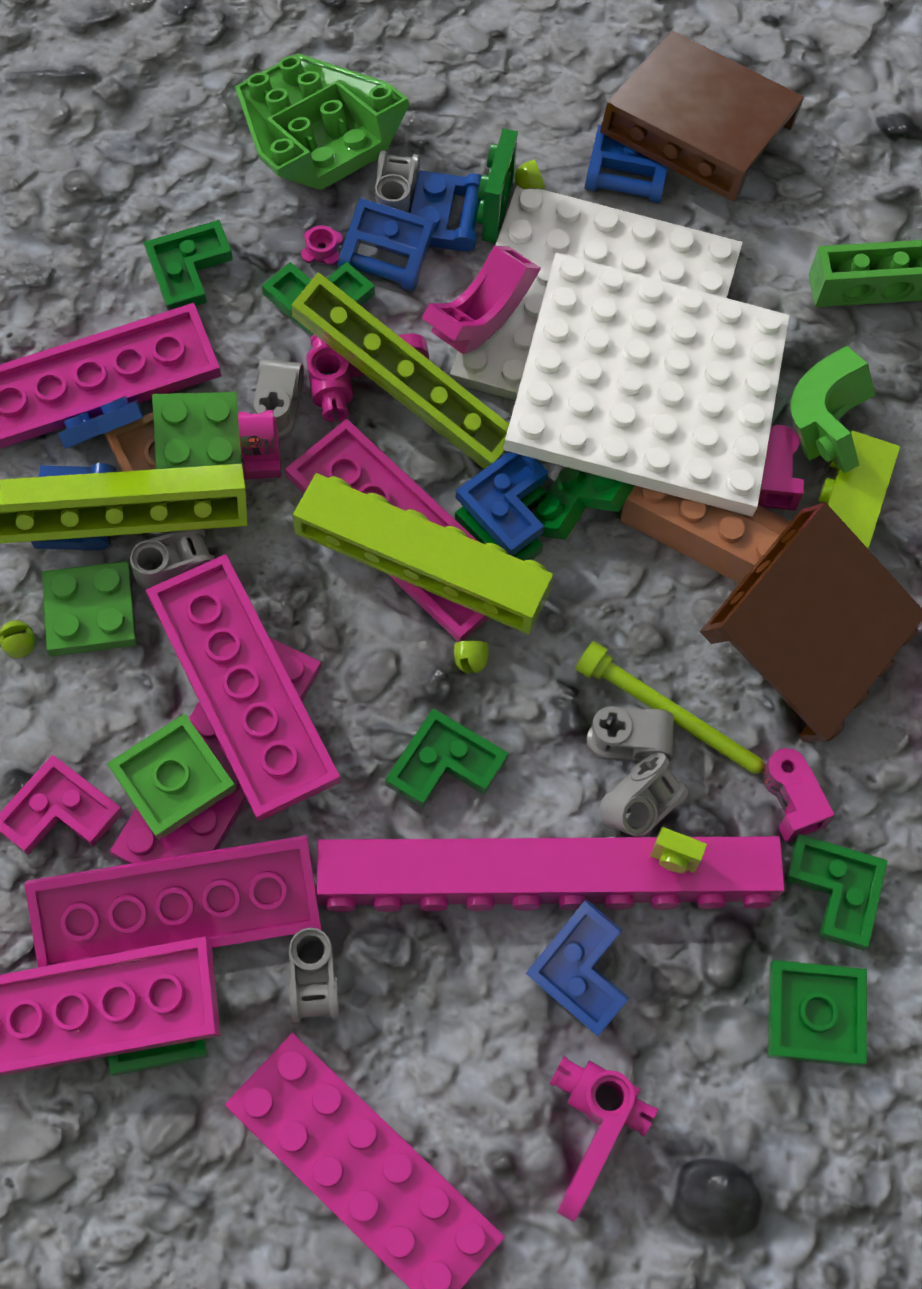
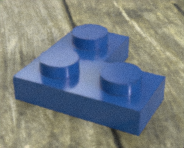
[58,396,144,449]
[455,452,549,556]
[526,900,630,1036]

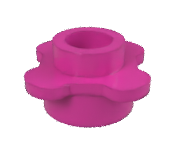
[301,226,343,266]

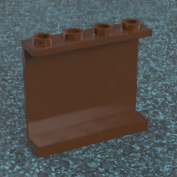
[600,30,804,202]
[700,502,922,742]

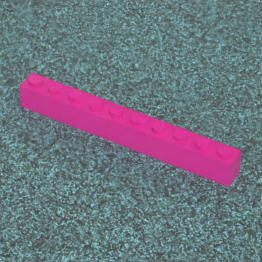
[317,836,785,912]

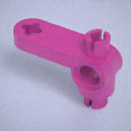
[306,333,429,422]
[549,1056,658,1222]

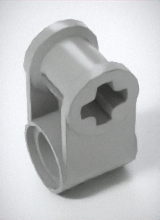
[375,150,420,213]
[253,359,304,440]
[130,529,215,592]
[586,706,674,762]
[600,753,689,837]
[289,928,340,1024]

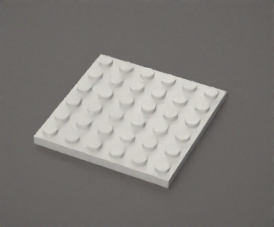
[450,186,743,401]
[503,252,789,517]

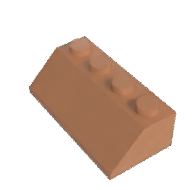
[620,485,791,584]

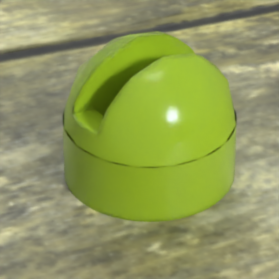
[514,159,545,190]
[0,620,36,658]
[454,641,489,674]

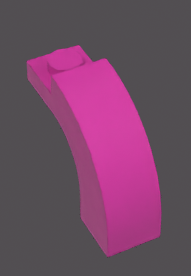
[422,246,541,354]

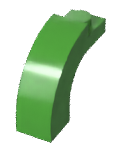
[790,346,876,473]

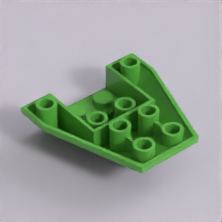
[235,53,410,190]

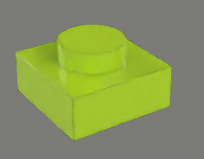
[650,827,707,873]

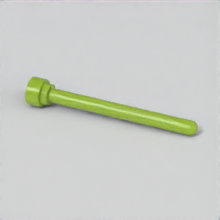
[575,640,765,774]

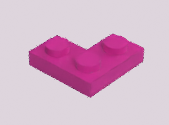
[0,754,123,855]

